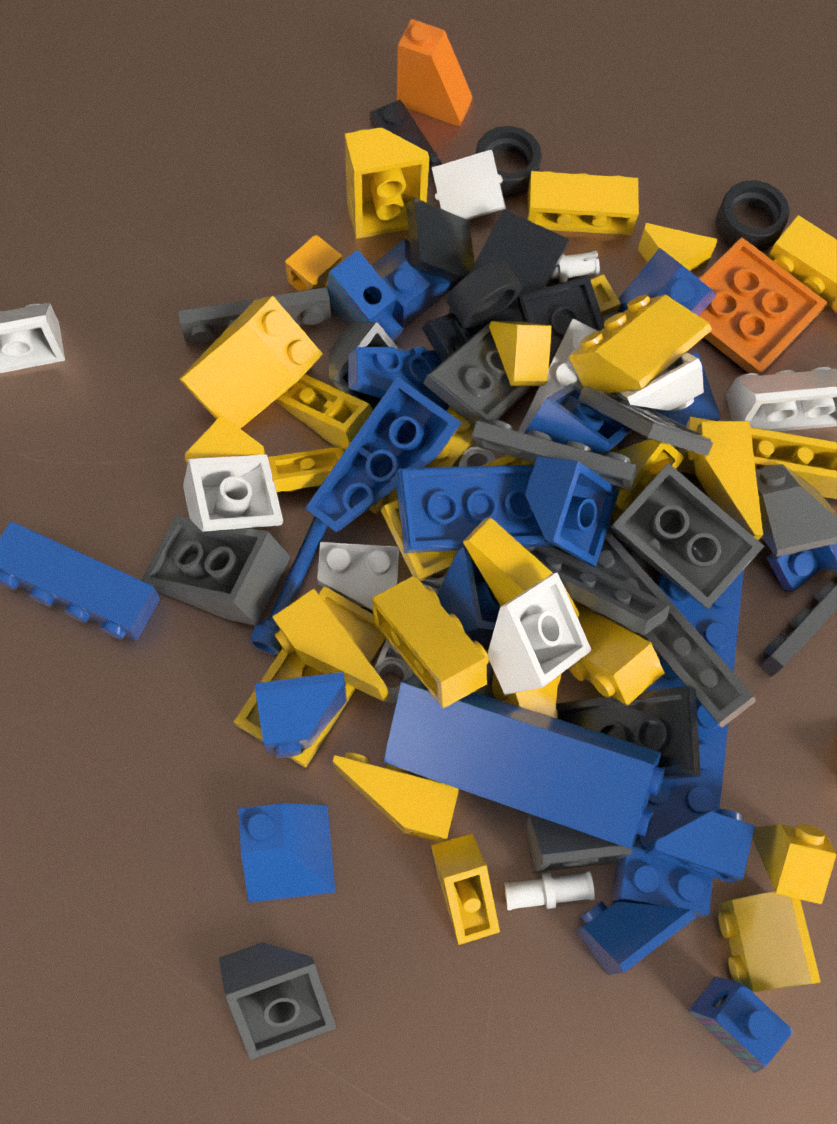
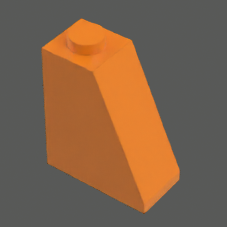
[397,19,472,127]

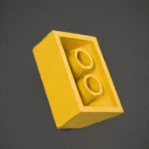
[345,127,429,239]
[568,294,712,394]

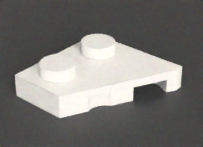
[317,542,399,612]

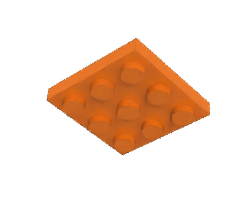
[699,237,828,376]

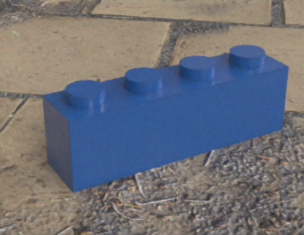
[0,521,160,640]

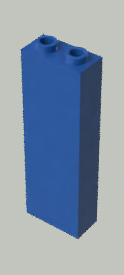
[384,674,665,849]

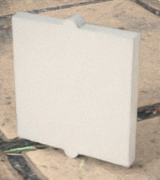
[432,150,506,220]

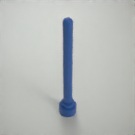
[249,516,327,655]

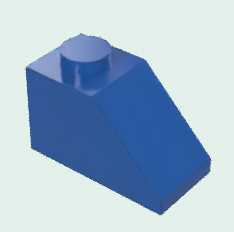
[645,808,755,883]

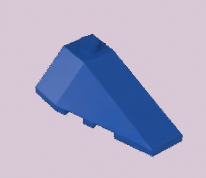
[305,377,462,532]

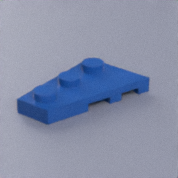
[348,347,450,411]

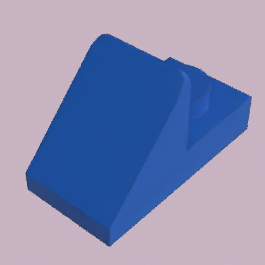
[767,543,837,591]

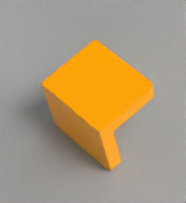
[285,235,343,292]

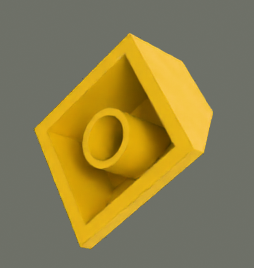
[718,891,821,992]

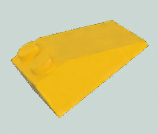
[179,296,323,429]

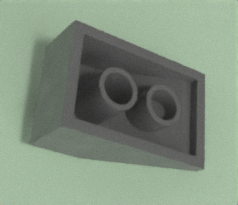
[608,463,764,609]
[141,516,290,626]

